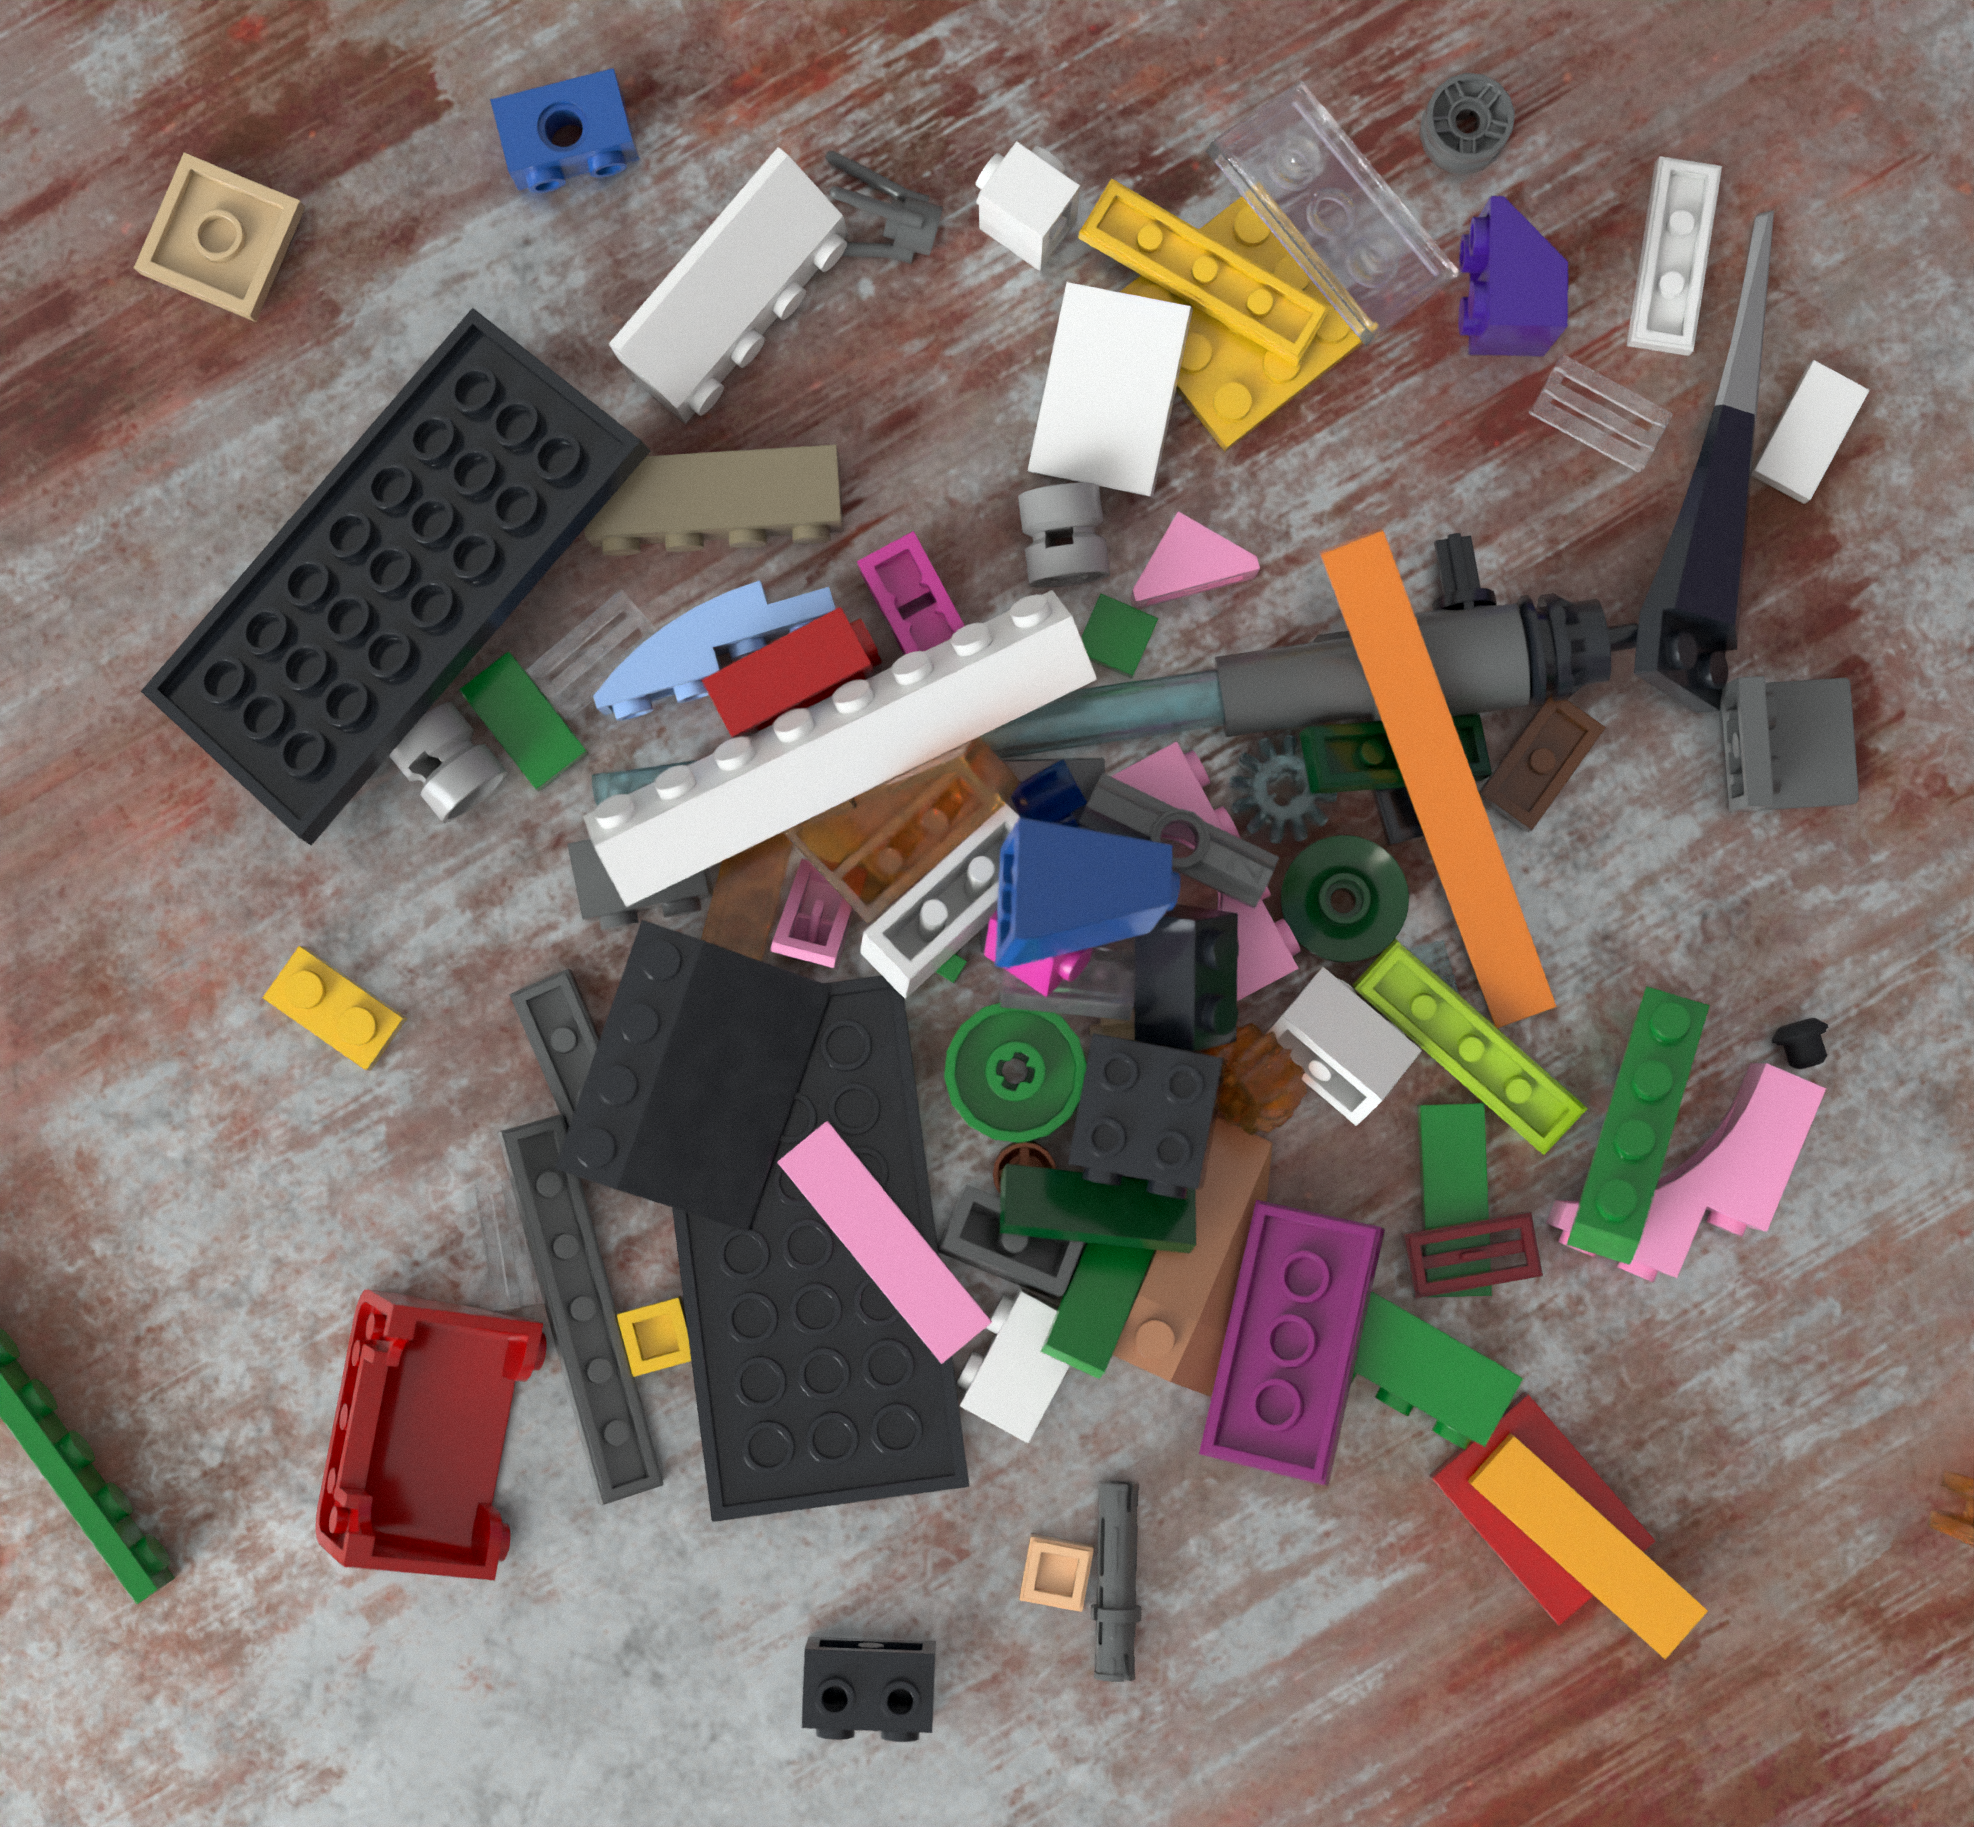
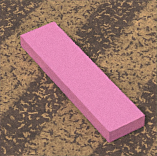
[777,1121,992,1364]

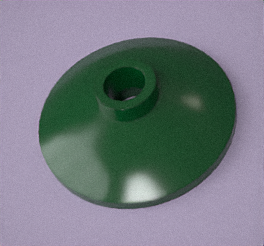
[1280,835,1409,963]

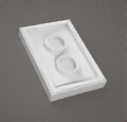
[1028,282,1193,497]

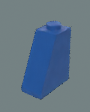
[995,818,1180,968]

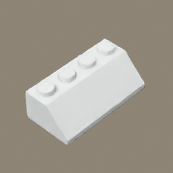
[609,147,848,424]

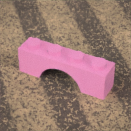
[1111,741,1301,1001]

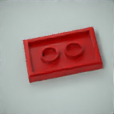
[1429,1392,1656,1626]

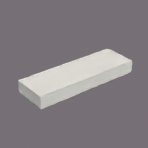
[1627,156,1722,356]

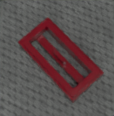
[1401,1211,1543,1298]

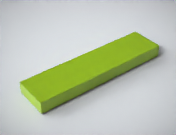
[1352,938,1588,1155]

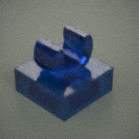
[1007,759,1087,828]

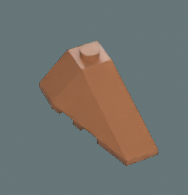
[1112,1117,1273,1397]

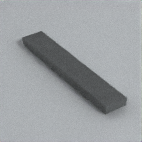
[497,1114,664,1505]

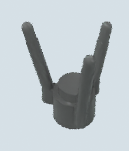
[825,151,943,264]

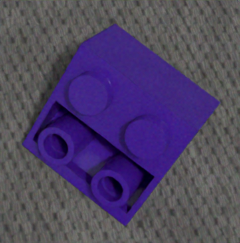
[1458,196,1568,356]

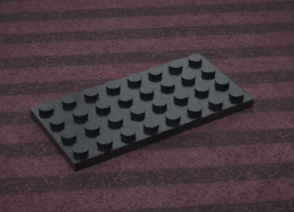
[141,308,651,846]
[672,975,970,1522]

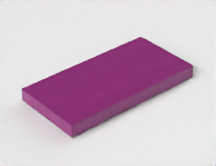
[1199,1200,1385,1486]

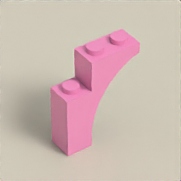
[1546,1063,1826,1283]

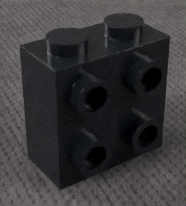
[1068,1033,1228,1199]

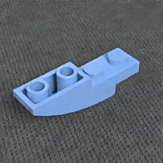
[593,580,836,721]

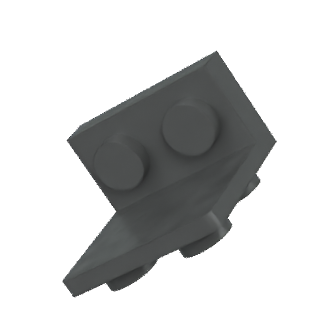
[1721,676,1859,813]

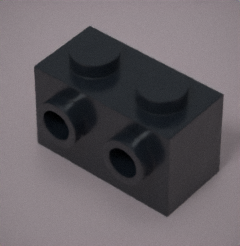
[1135,904,1239,1051]
[802,1637,936,1742]

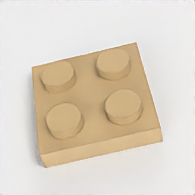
[134,153,306,322]

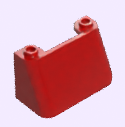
[315,1289,547,1581]

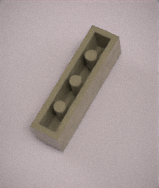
[584,444,844,556]

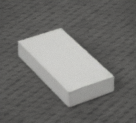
[1752,360,1870,504]

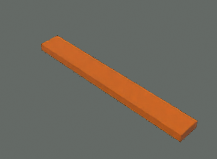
[1319,528,1557,1028]

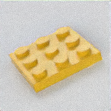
[1120,184,1375,452]

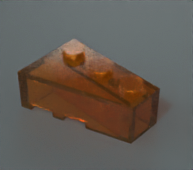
[782,737,1021,924]

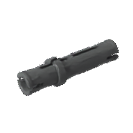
[1090,1480,1142,1682]

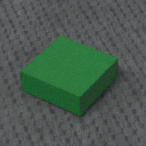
[1081,593,1159,679]

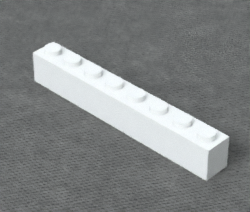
[583,590,1097,907]

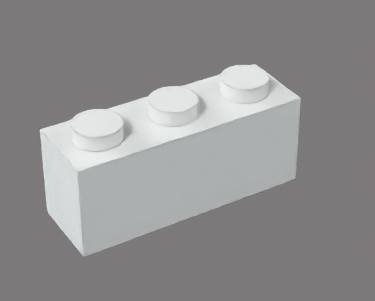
[860,803,1020,999]

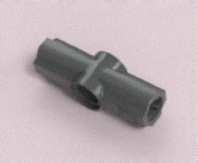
[1078,773,1279,909]

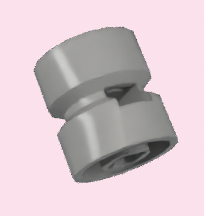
[1018,483,1110,588]
[389,702,508,823]

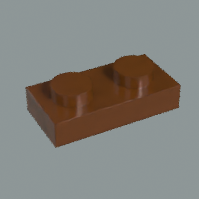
[1479,693,1606,832]

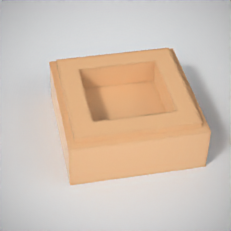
[1019,1533,1094,1612]

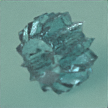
[1228,735,1337,844]

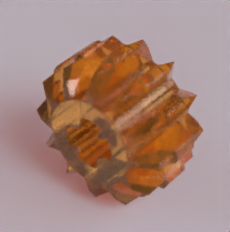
[1203,1023,1308,1136]

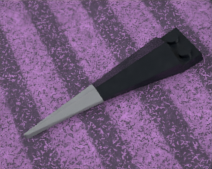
[1634,210,1774,713]

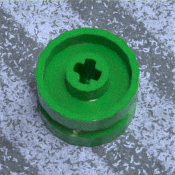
[944,1000,1087,1143]

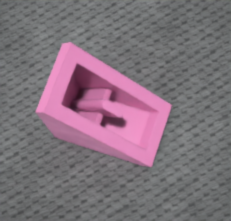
[1130,511,1260,609]
[771,859,863,970]

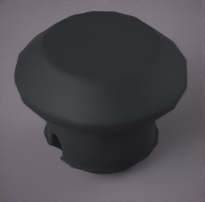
[1772,1018,1829,1070]

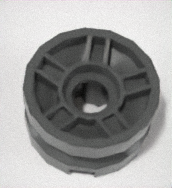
[1419,73,1515,175]

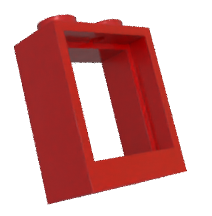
[702,607,882,738]

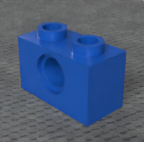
[490,68,640,193]

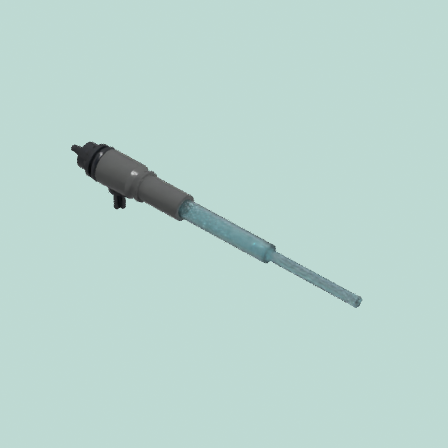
[592,533,1638,806]

